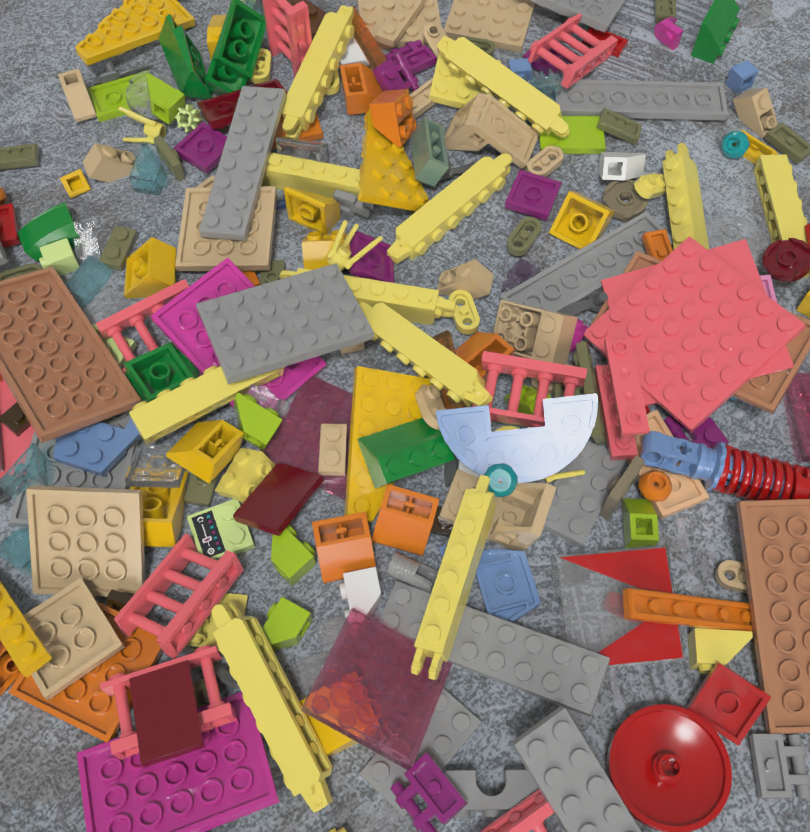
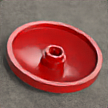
[607,704,732,832]

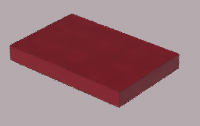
[233,462,323,536]
[129,660,205,767]

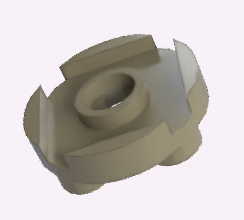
[601,180,648,223]

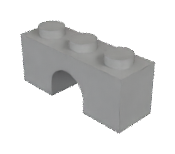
[445,770,538,818]

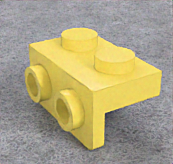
[215,448,275,504]

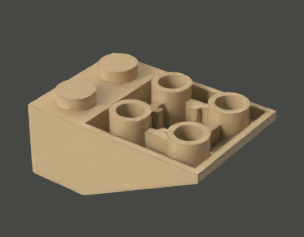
[493,300,578,365]

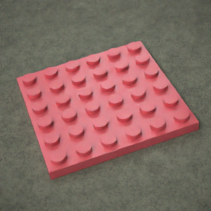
[583,236,805,433]

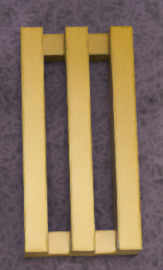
[733,130,778,165]

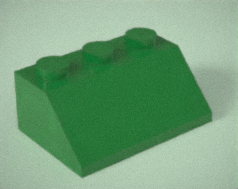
[691,0,740,64]
[357,418,455,489]

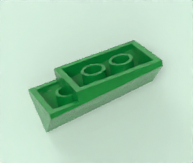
[205,0,266,95]
[158,14,213,100]

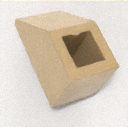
[58,68,97,122]
[733,87,778,138]
[82,143,140,183]
[437,259,494,300]

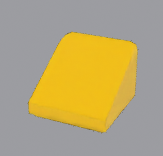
[60,169,91,199]

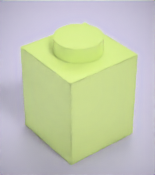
[39,238,80,276]

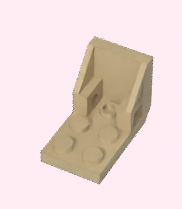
[444,93,539,169]
[438,469,557,551]

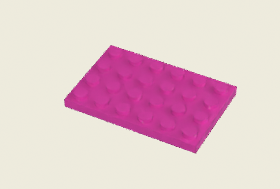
[151,257,327,410]
[77,692,280,832]

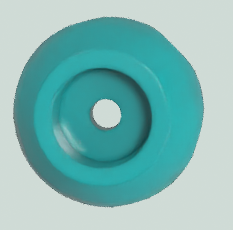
[721,131,749,159]
[484,463,518,497]

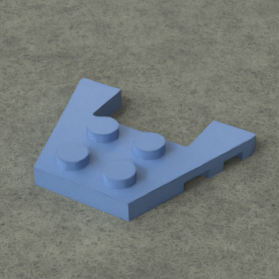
[53,418,141,477]
[439,546,541,623]

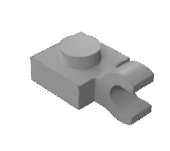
[333,189,374,218]

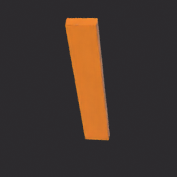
[623,588,753,633]

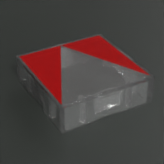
[550,544,686,668]

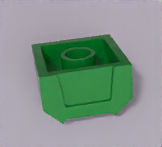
[18,202,84,262]
[124,342,199,403]

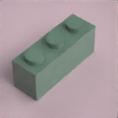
[411,117,449,187]

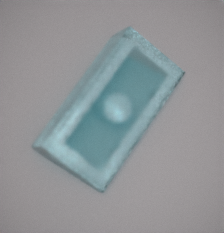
[65,255,113,307]

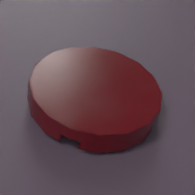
[763,238,810,282]

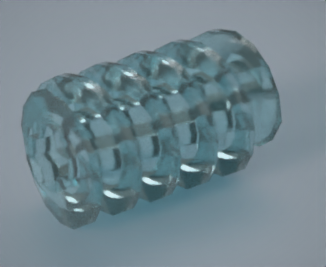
[523,68,562,97]

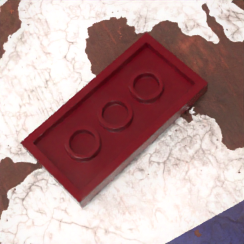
[197,79,288,129]

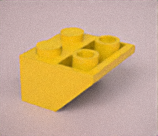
[302,230,350,270]
[166,419,244,484]

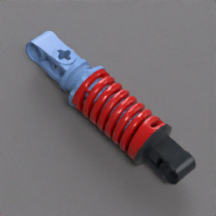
[640,431,810,501]

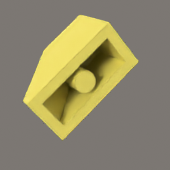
[687,628,753,674]

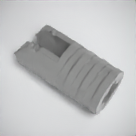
[386,552,438,593]

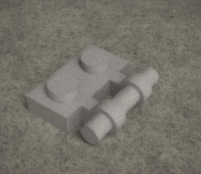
[749,734,810,799]

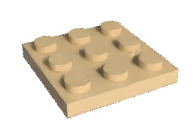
[24,578,125,700]

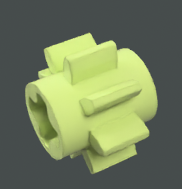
[175,104,204,133]

